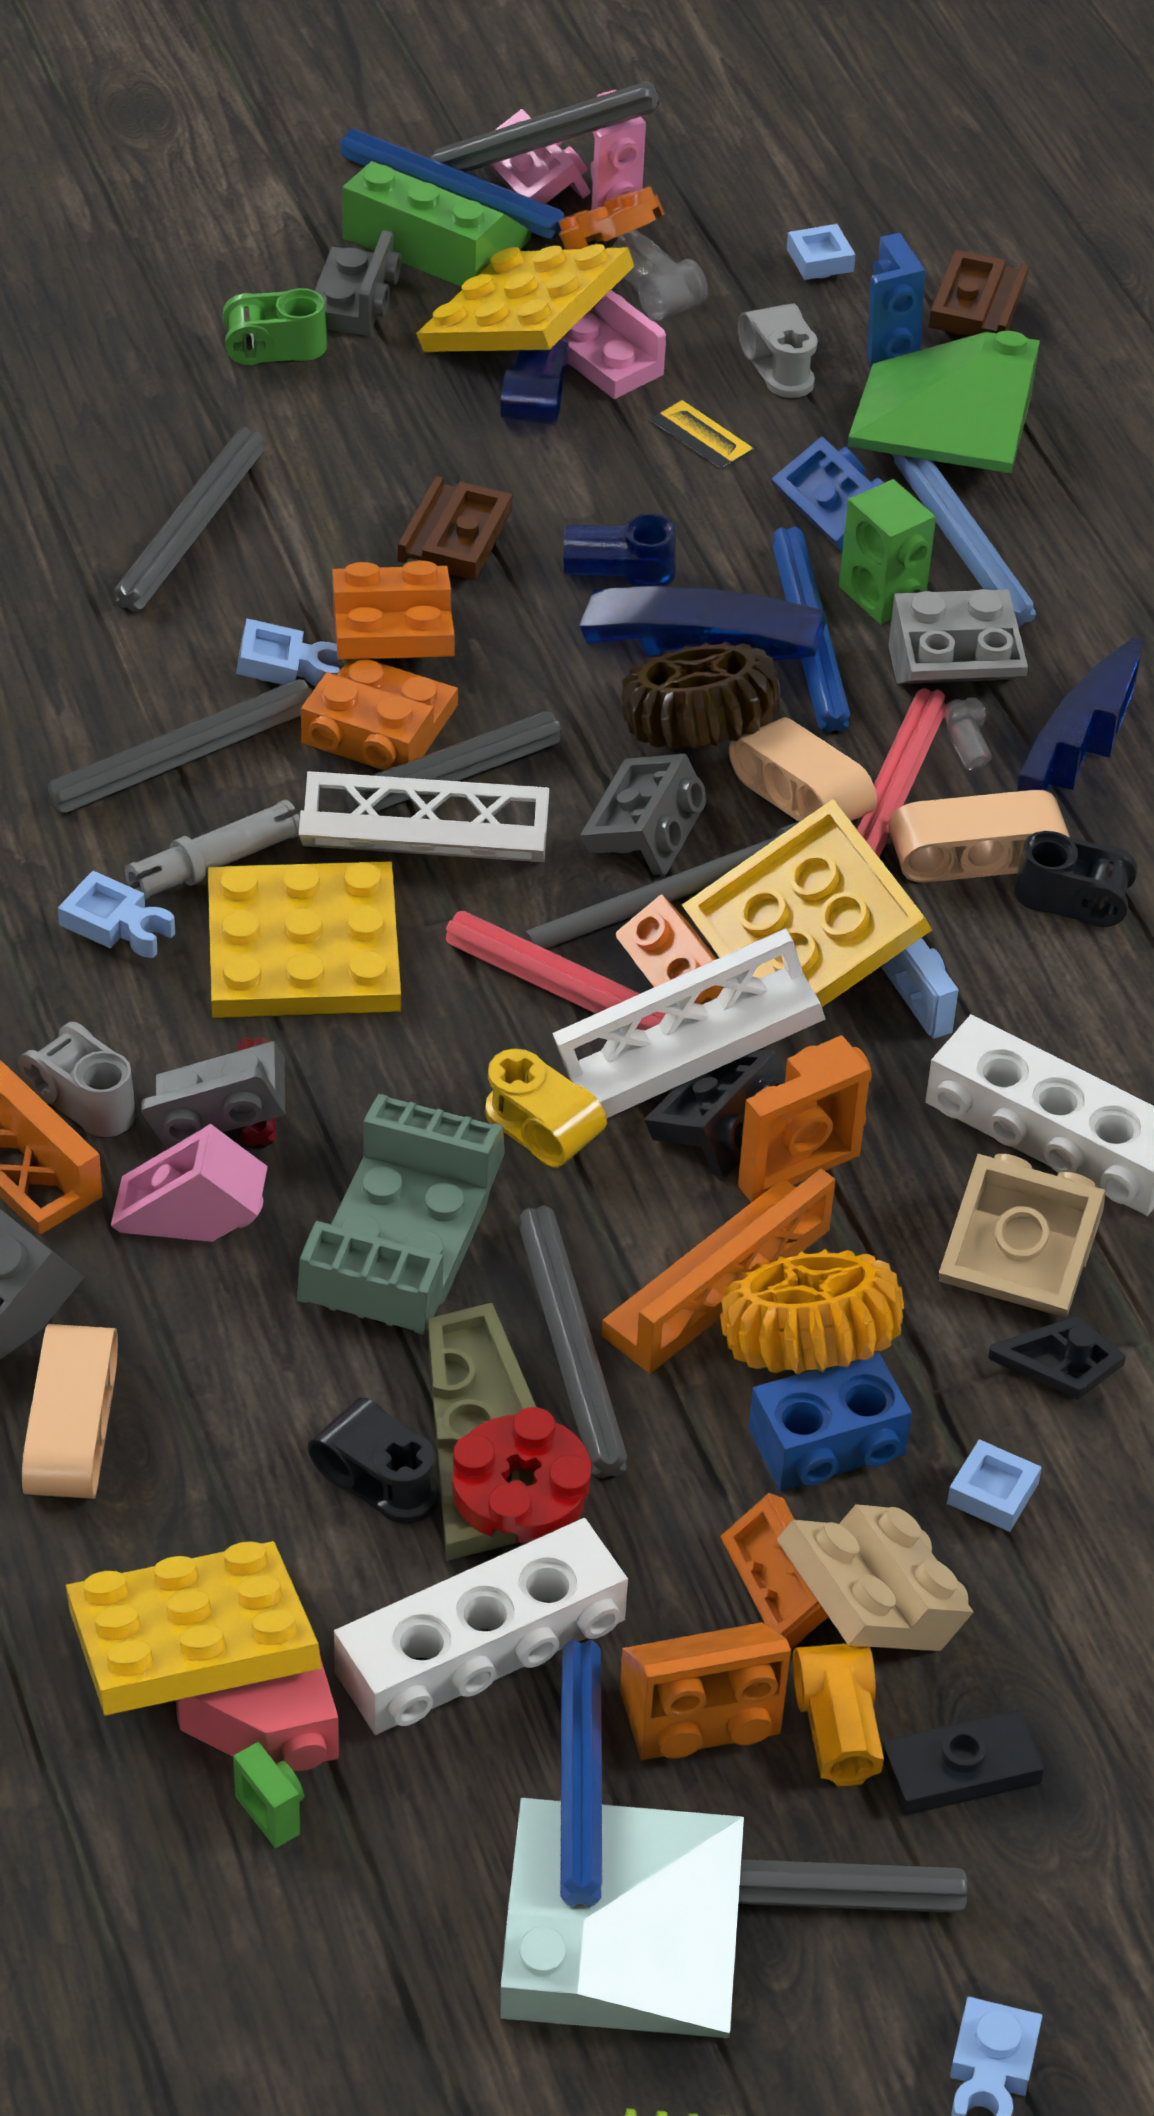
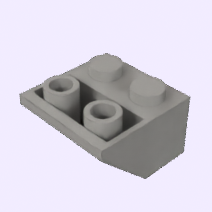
[888,589,1028,684]

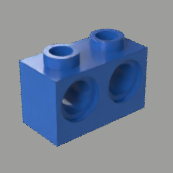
[748,1351,912,1491]

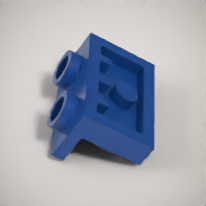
[867,232,925,366]
[771,436,884,553]

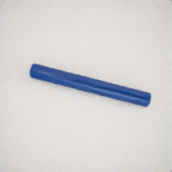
[340,129,564,240]
[772,526,850,734]
[560,1639,602,1908]

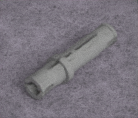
[125,800,300,900]

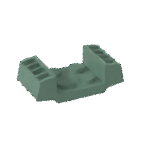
[297,1094,505,1335]

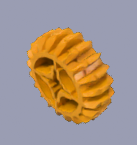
[720,1249,904,1375]

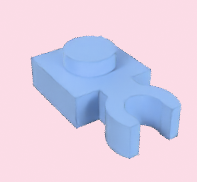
[236,618,339,687]
[58,871,175,958]
[950,1996,1042,2116]

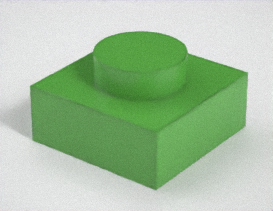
[233,1742,304,1849]

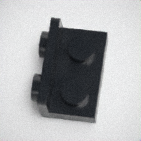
[644,1049,785,1177]

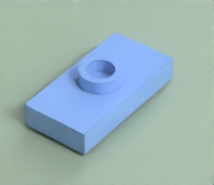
[881,938,959,1039]

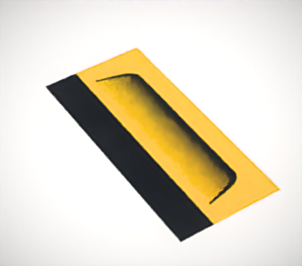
[649,400,753,468]

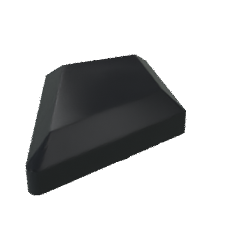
[988,1316,1126,1399]

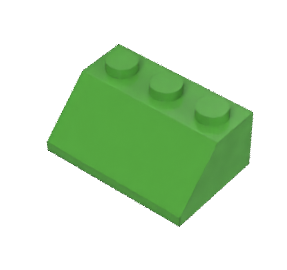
[343,161,531,287]

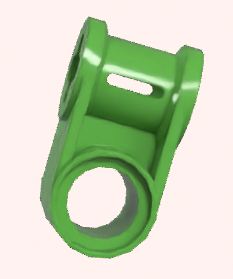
[222,288,328,365]

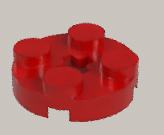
[452,1407,591,1543]

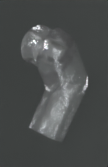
[944,698,992,770]

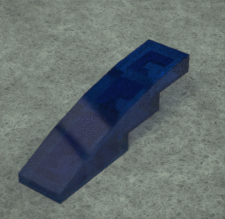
[579,586,827,661]
[1017,637,1144,792]

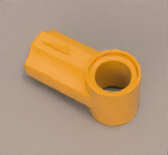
[793,1643,884,1787]

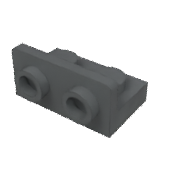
[314,230,402,336]
[580,754,707,875]
[141,1041,286,1149]

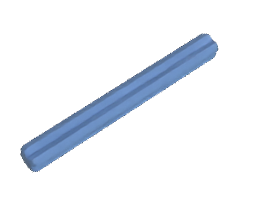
[892,454,1036,628]

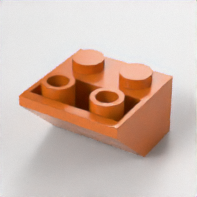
[619,1622,791,1761]

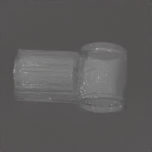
[611,229,708,321]

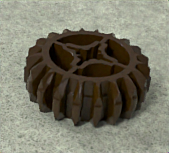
[621,641,781,750]

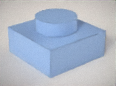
[787,224,855,280]
[947,1439,1042,1532]

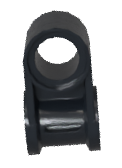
[1014,830,1138,927]
[308,1397,439,1524]

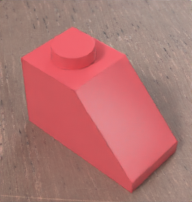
[176,1657,339,1771]

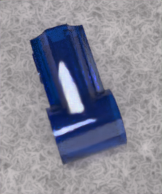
[500,339,569,425]
[564,513,676,590]

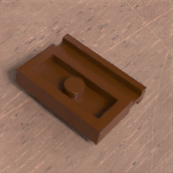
[928,249,1029,336]
[398,476,513,580]

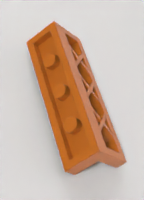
[0,1060,103,1235]
[601,1168,836,1374]

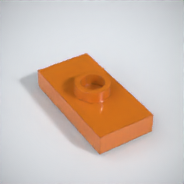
[720,1493,829,1650]

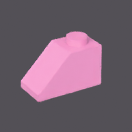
[111,1124,268,1242]

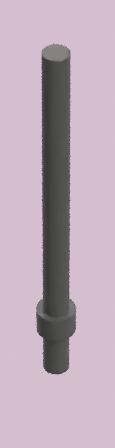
[523,821,853,949]

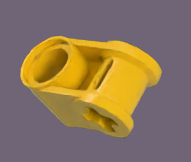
[485,1049,607,1168]

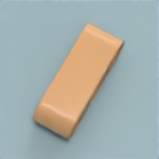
[729,717,877,822]
[888,790,1070,883]
[22,1324,118,1499]

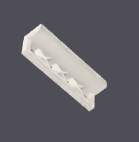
[299,771,549,862]
[552,928,825,1118]

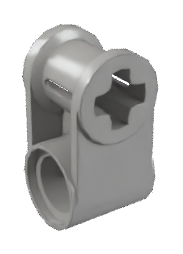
[738,303,818,398]
[18,1022,136,1137]

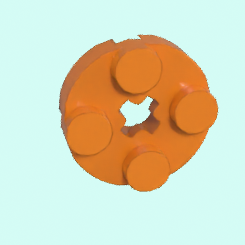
[558,186,665,250]

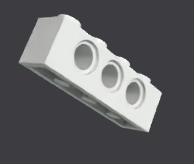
[925,1014,1154,1216]
[334,1518,628,1735]

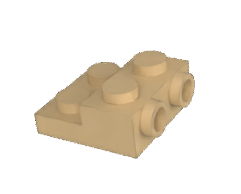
[939,1154,1105,1318]
[776,1504,974,1651]

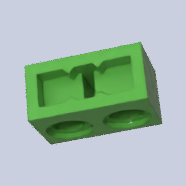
[839,479,936,625]

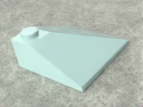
[500,1798,744,2038]

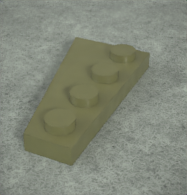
[428,1303,580,1561]

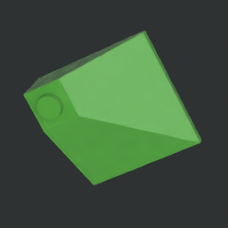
[847,331,1040,473]

